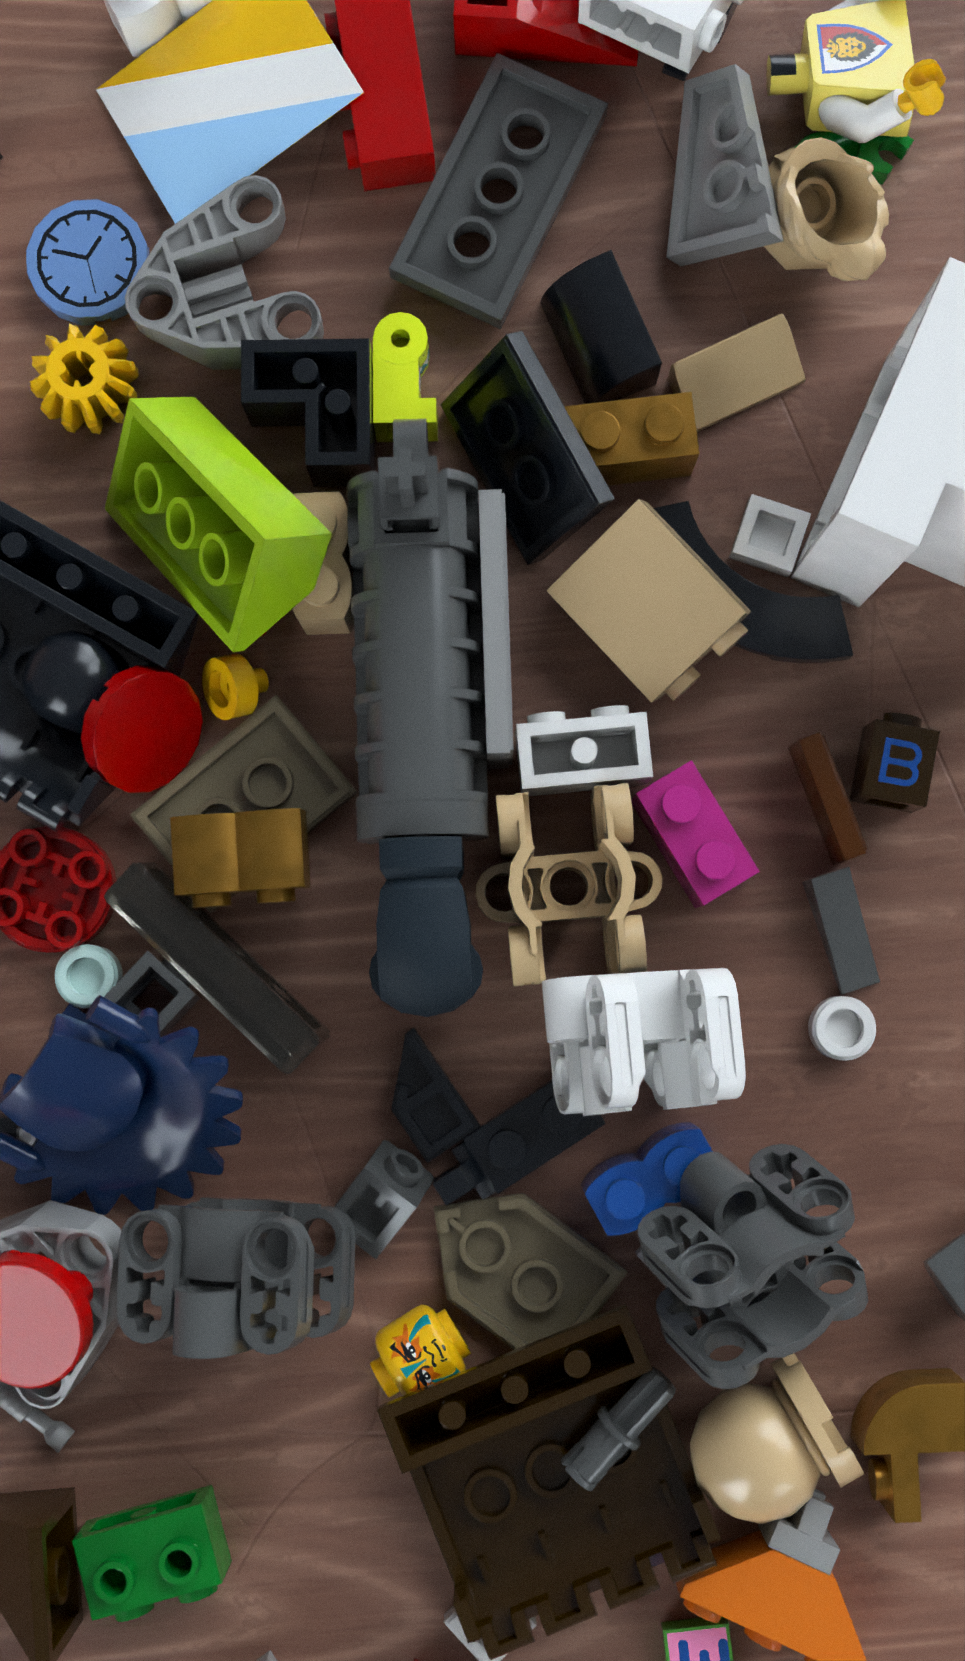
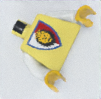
[766,0,946,143]

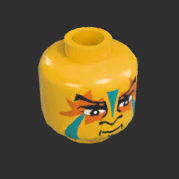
[370,1305,471,1398]

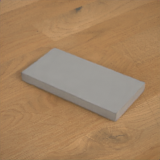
[478,489,514,769]

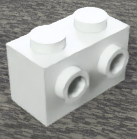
[515,705,653,796]

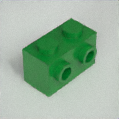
[72,1485,232,1622]

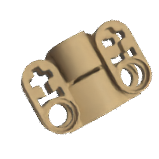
[475,783,663,987]

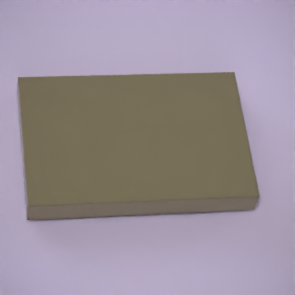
[130,695,358,913]

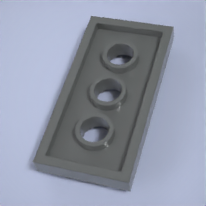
[389,53,608,329]

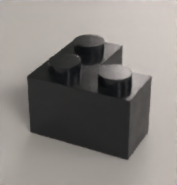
[241,338,375,487]

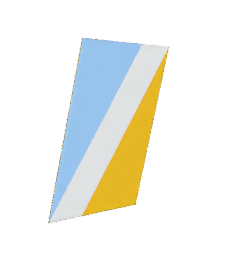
[96,0,364,224]

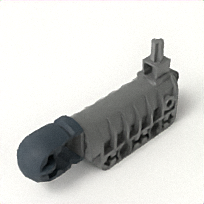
[347,418,489,1017]

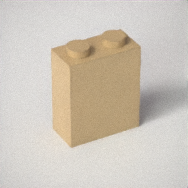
[546,499,752,703]

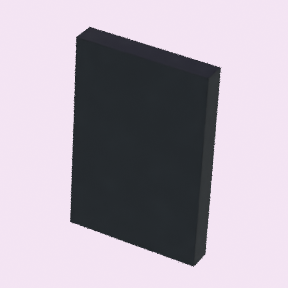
[440,331,615,565]

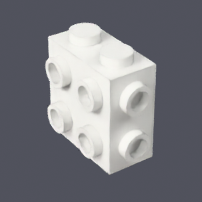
[578,0,744,74]

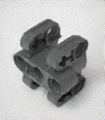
[638,1144,869,1389]
[116,1197,356,1359]

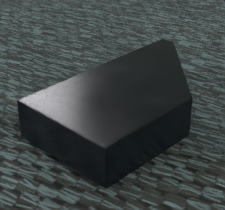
[391,1027,481,1163]

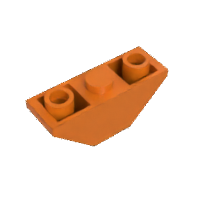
[676,1530,867,1661]

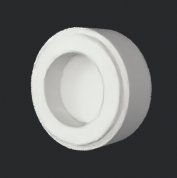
[808,996,876,1061]

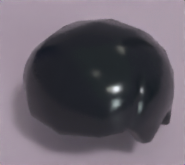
[22,630,126,733]

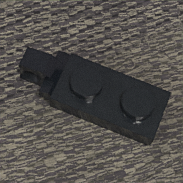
[432,1080,606,1206]

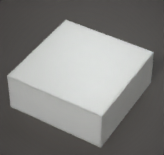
[729,494,811,577]

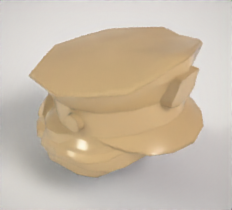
[764,137,889,281]

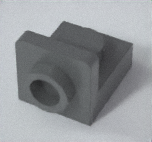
[325,1140,434,1259]

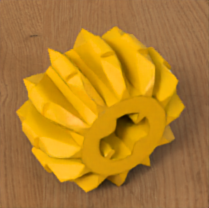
[29,323,139,435]

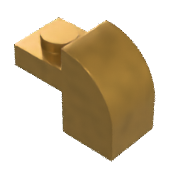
[851,1368,965,1523]

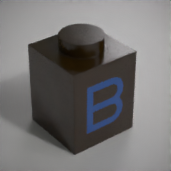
[849,712,940,813]

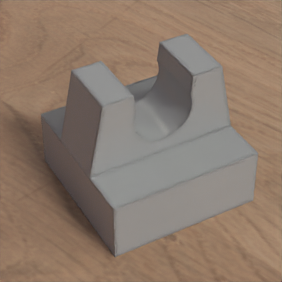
[758,1489,840,1575]

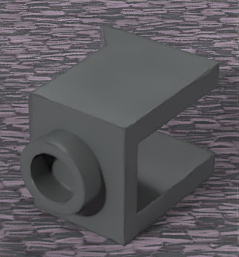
[104,950,200,1037]

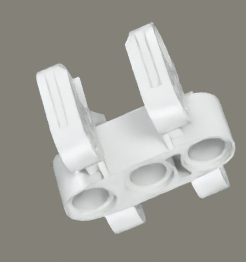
[542,968,746,1116]

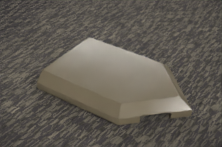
[434,1193,628,1350]

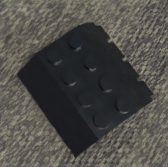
[0,500,199,832]

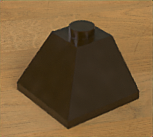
[0,1487,83,1661]

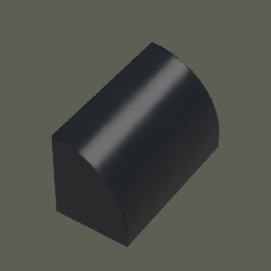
[540,250,662,404]

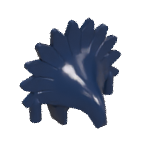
[0,995,243,1215]

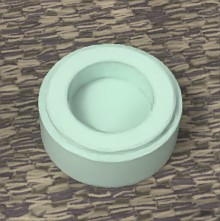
[55,944,123,1008]

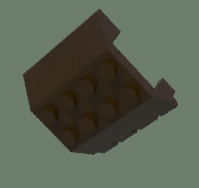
[377,1304,721,1660]

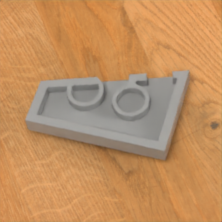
[666,64,784,266]

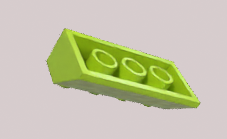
[105,396,332,652]

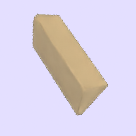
[667,313,806,432]

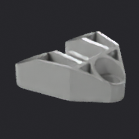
[125,175,324,370]
[0,1200,121,1409]

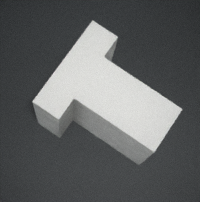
[790,257,965,608]

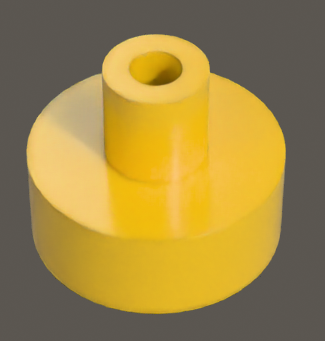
[202,653,269,720]

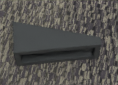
[802,867,880,994]

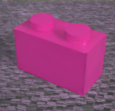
[631,760,760,908]

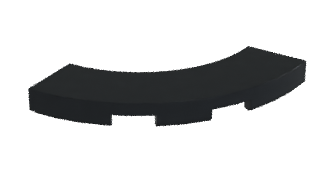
[654,501,853,663]

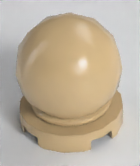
[690,1353,864,1524]

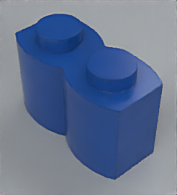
[581,1122,713,1236]

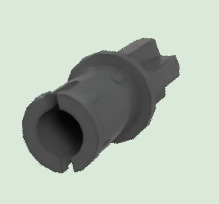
[561,1367,676,1491]

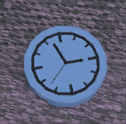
[26,199,149,326]

